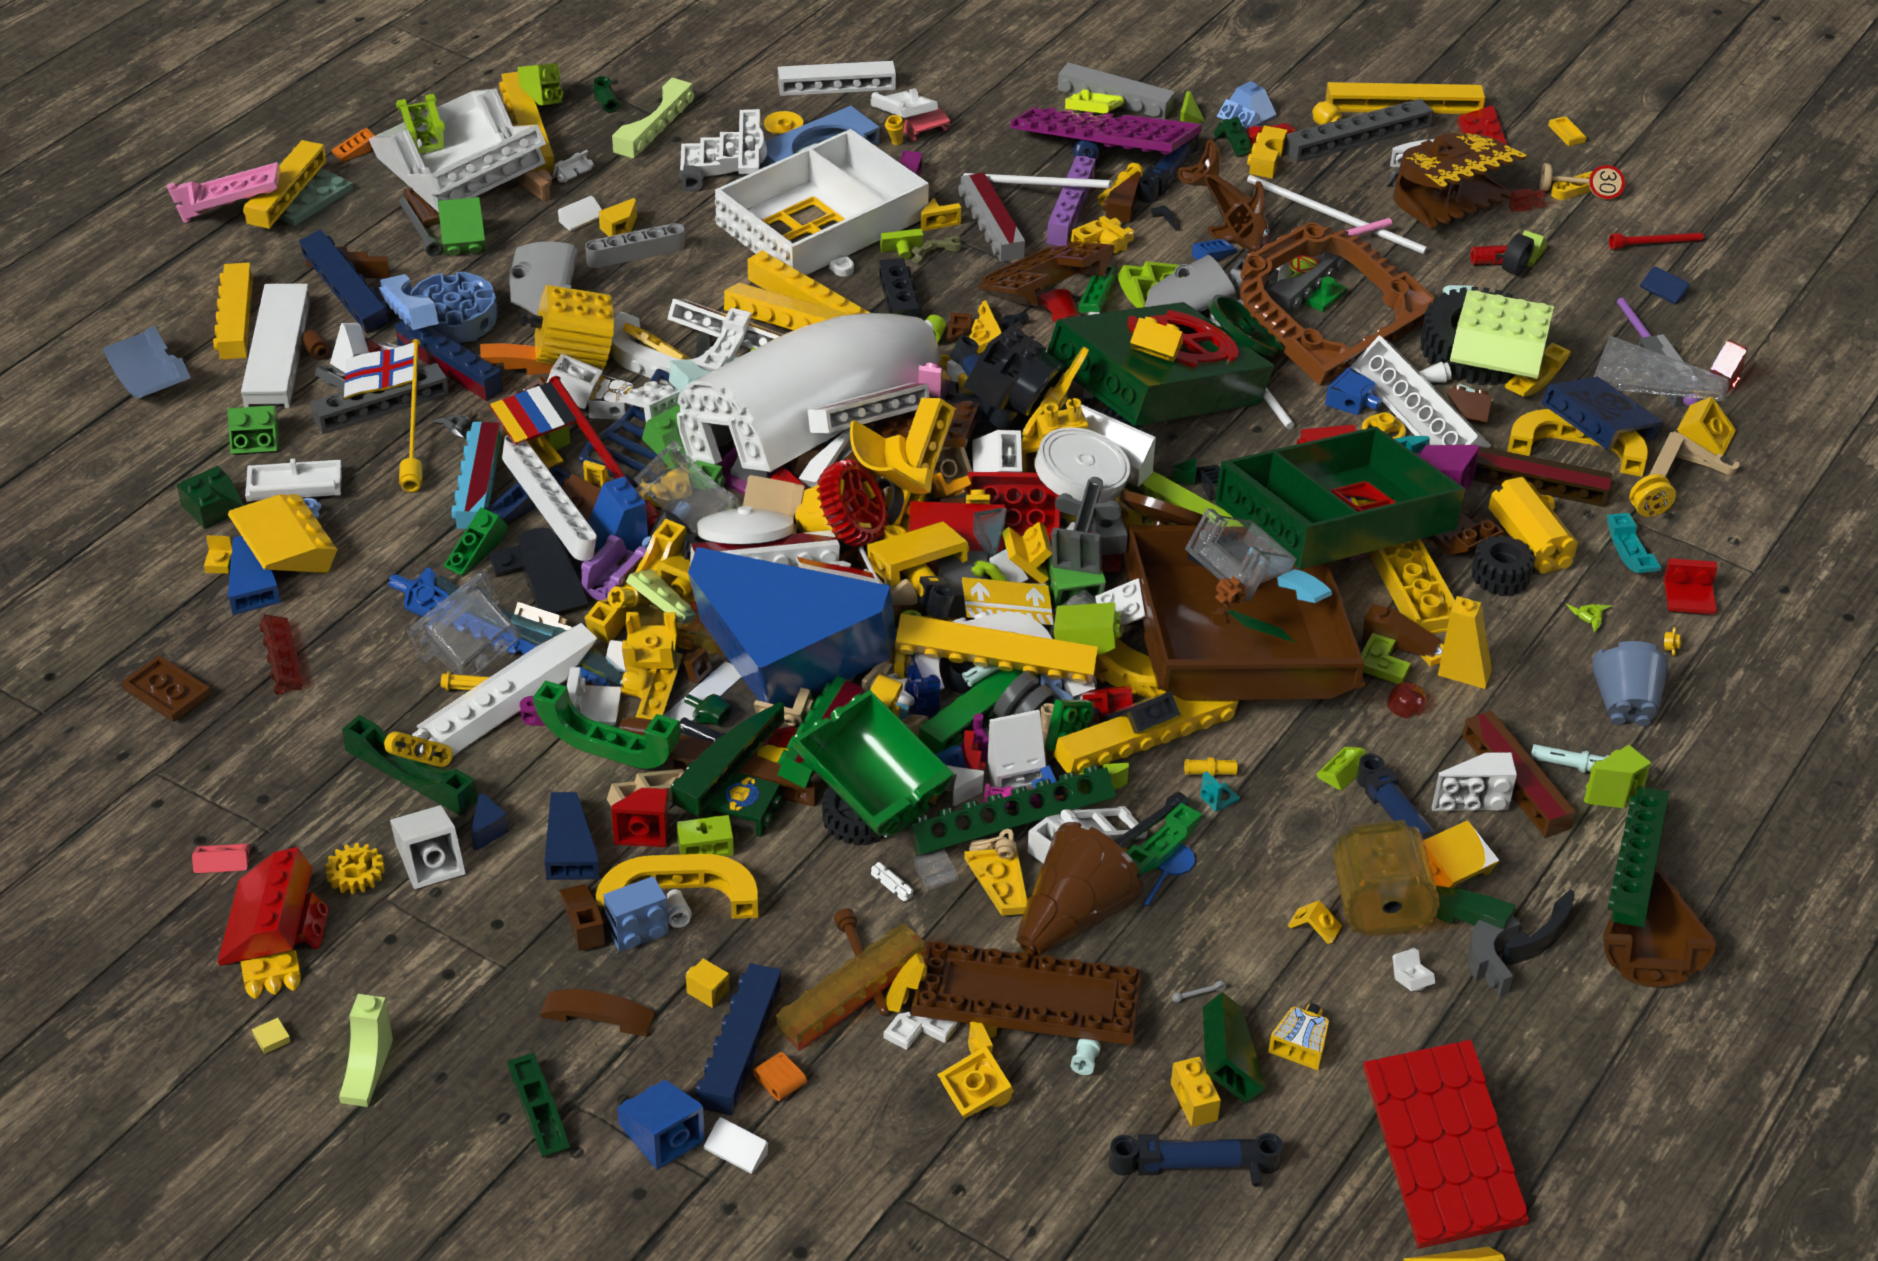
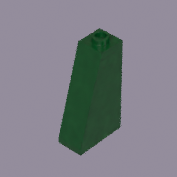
[1203,992,1266,1104]

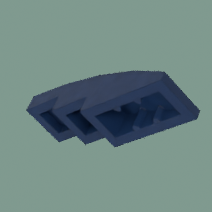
[486,465,571,522]

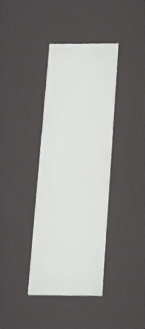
[663,661,741,728]

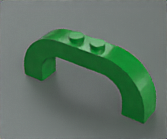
[533,680,681,769]

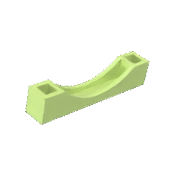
[612,78,694,159]

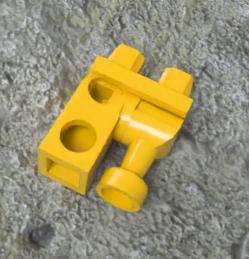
[1071,216,1134,253]

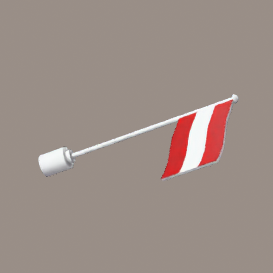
[796,543,881,584]

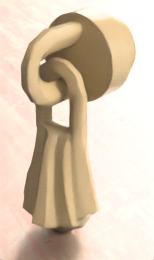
[969,828,1016,859]

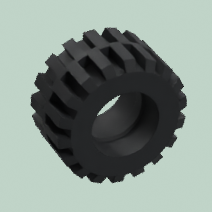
[1471,535,1535,596]

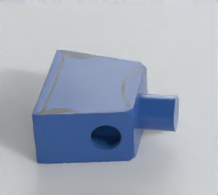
[1325,367,1382,415]

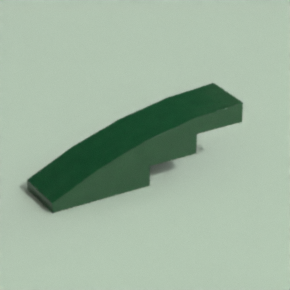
[1403,885,1516,929]
[507,1052,570,1158]

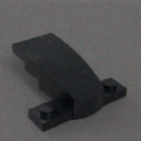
[489,528,588,615]

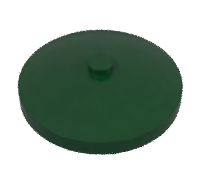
[1208,295,1284,357]

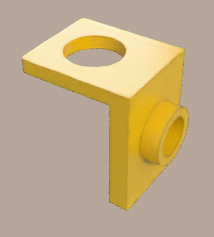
[1288,900,1342,944]

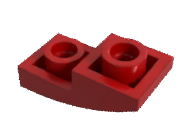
[964,730,986,776]

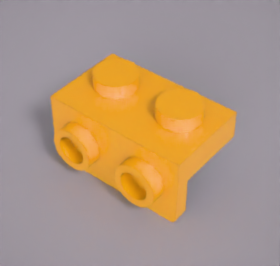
[929,472,971,498]

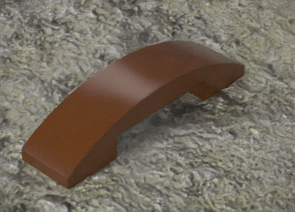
[540,989,655,1037]

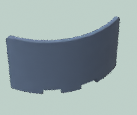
[103,326,191,398]

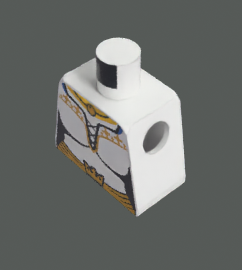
[588,375,643,419]

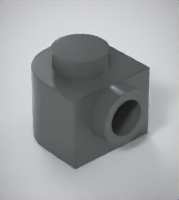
[678,165,704,192]

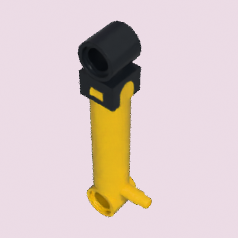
[880,525,955,618]

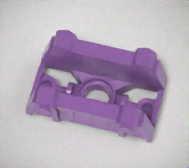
[581,535,647,601]

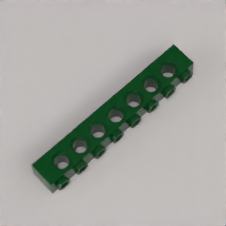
[908,765,1116,857]
[1608,786,1670,927]

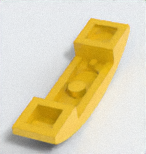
[1505,342,1571,397]

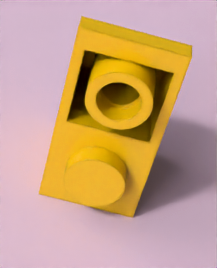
[599,198,637,236]

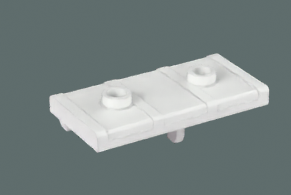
[870,88,938,118]
[245,459,342,502]

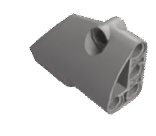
[509,241,578,315]
[1145,255,1237,313]

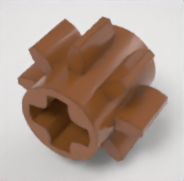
[1215,576,1246,608]

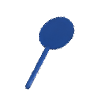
[1144,845,1195,906]

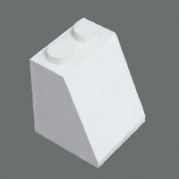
[390,805,466,889]

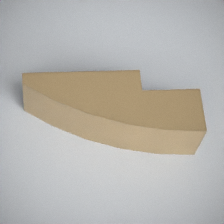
[607,769,684,807]

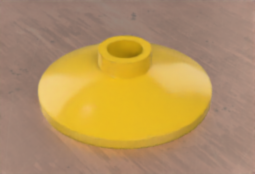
[764,111,803,135]

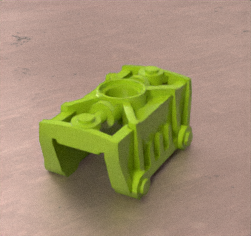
[396,93,446,154]

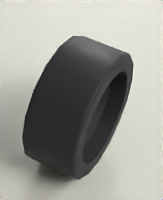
[1502,233,1534,276]

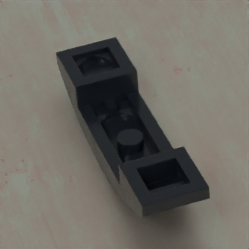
[1502,889,1575,965]

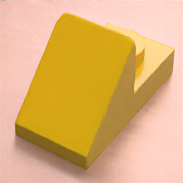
[921,198,961,231]
[204,535,233,574]

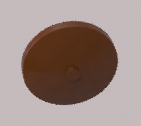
[1119,490,1211,526]

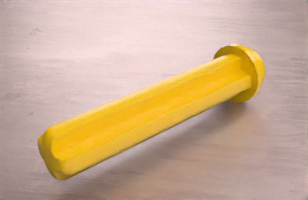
[441,671,490,691]

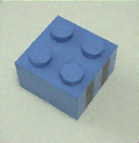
[603,876,669,952]

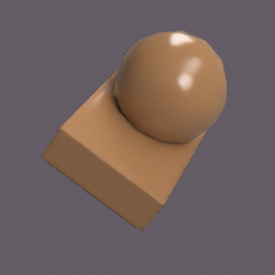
[519,169,552,202]

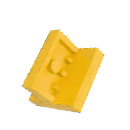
[1002,522,1052,584]

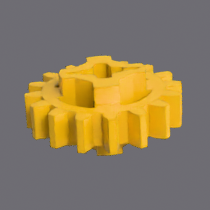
[325,843,385,894]

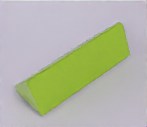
[1316,747,1366,790]

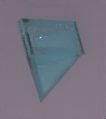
[973,508,1007,558]

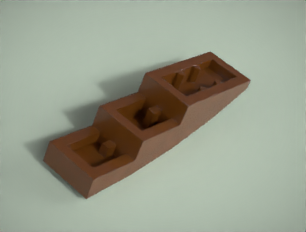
[305,247,390,278]

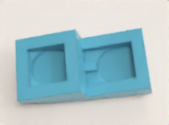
[1277,569,1332,603]

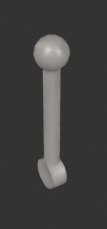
[1172,980,1226,1003]

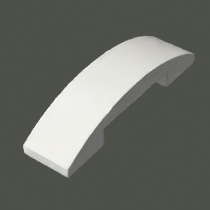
[698,308,751,371]

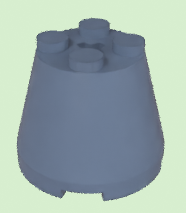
[1592,641,1668,726]

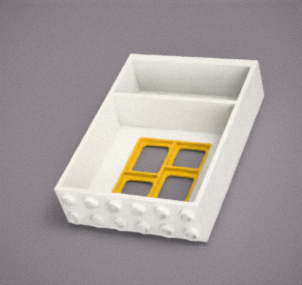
[715,129,929,275]

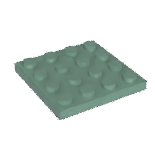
[241,162,353,227]

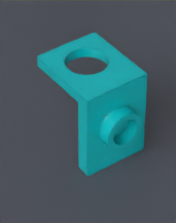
[1200,771,1240,812]

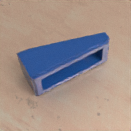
[1192,239,1237,261]

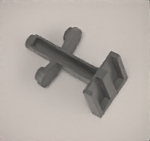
[1051,477,1122,575]

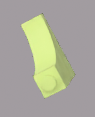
[339,994,393,1107]

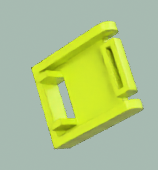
[1065,89,1124,113]

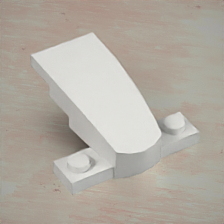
[680,109,767,177]

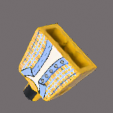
[1268,1003,1329,1070]

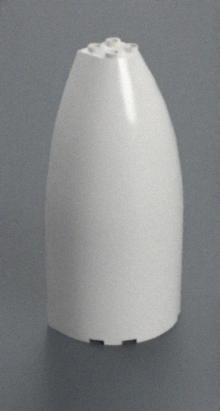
[677,313,941,472]

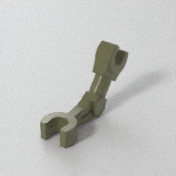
[911,236,961,264]

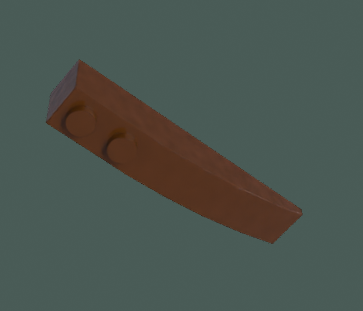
[668,735,816,807]

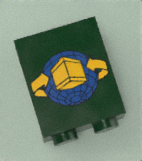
[703,773,783,837]

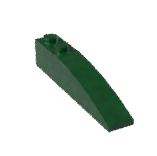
[671,702,784,816]

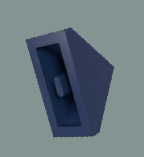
[471,794,509,850]

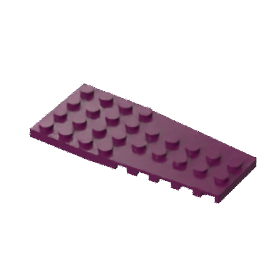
[1011,106,1202,154]

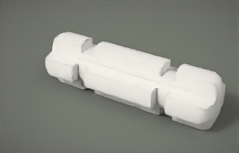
[871,862,914,902]

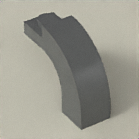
[1467,916,1520,996]

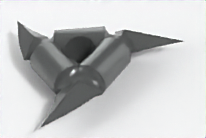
[431,410,473,438]

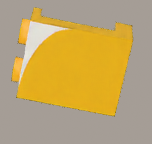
[1412,820,1499,888]

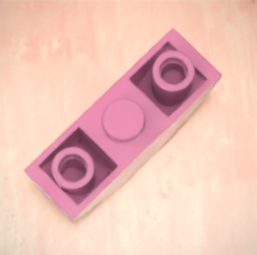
[919,363,952,400]

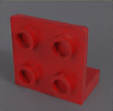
[1663,558,1717,614]

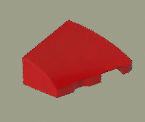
[1038,289,1081,322]

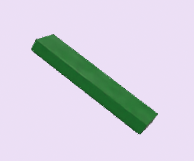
[1078,265,1118,313]

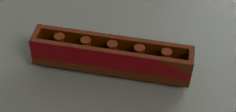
[1462,710,1576,838]

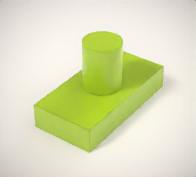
[880,229,923,260]

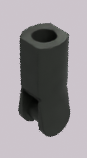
[695,333,712,358]

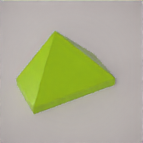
[1180,91,1205,124]

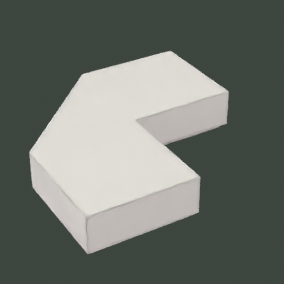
[884,1012,960,1050]

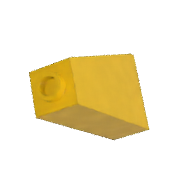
[1438,596,1492,689]

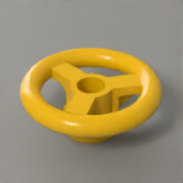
[1361,412,1406,439]

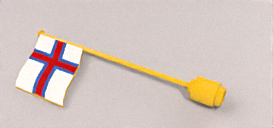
[344,339,423,492]

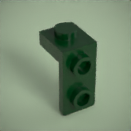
[1213,116,1253,157]

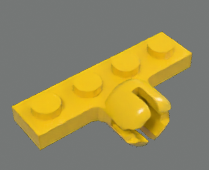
[620,653,683,719]

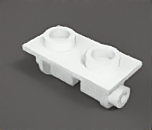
[552,150,594,183]

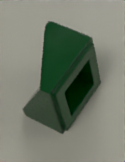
[1172,458,1197,485]

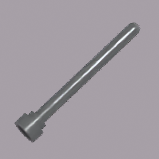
[399,198,442,256]

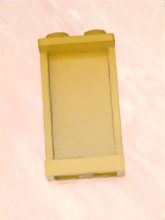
[867,522,969,586]

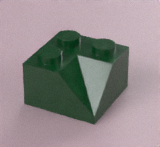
[177,466,244,529]

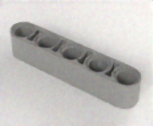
[585,223,685,268]

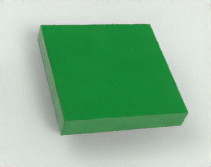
[1044,699,1094,751]

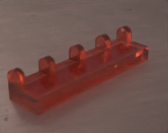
[259,614,303,695]

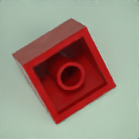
[611,787,670,847]

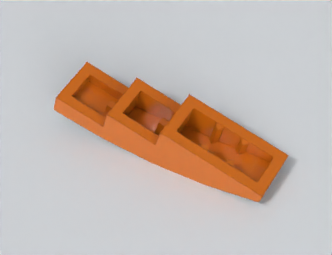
[480,343,554,375]

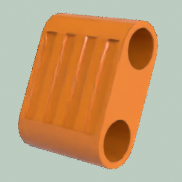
[753,1052,807,1101]

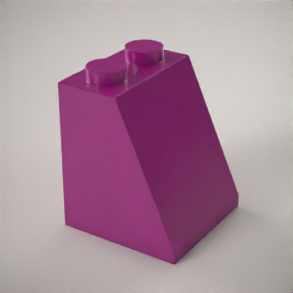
[1417,445,1480,493]

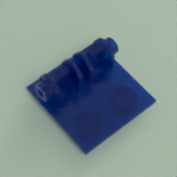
[906,655,941,717]

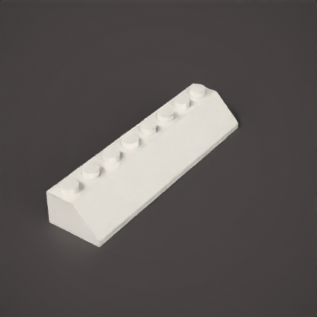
[1350,335,1491,448]

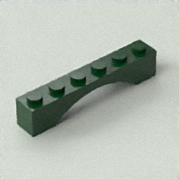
[342,715,478,816]

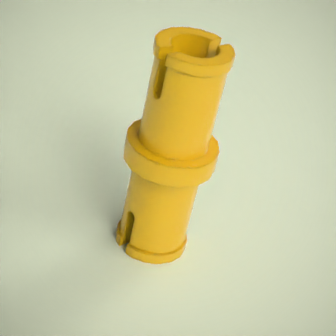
[1184,757,1237,777]

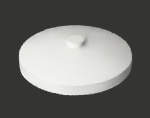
[697,506,794,544]

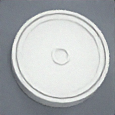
[1035,427,1130,503]

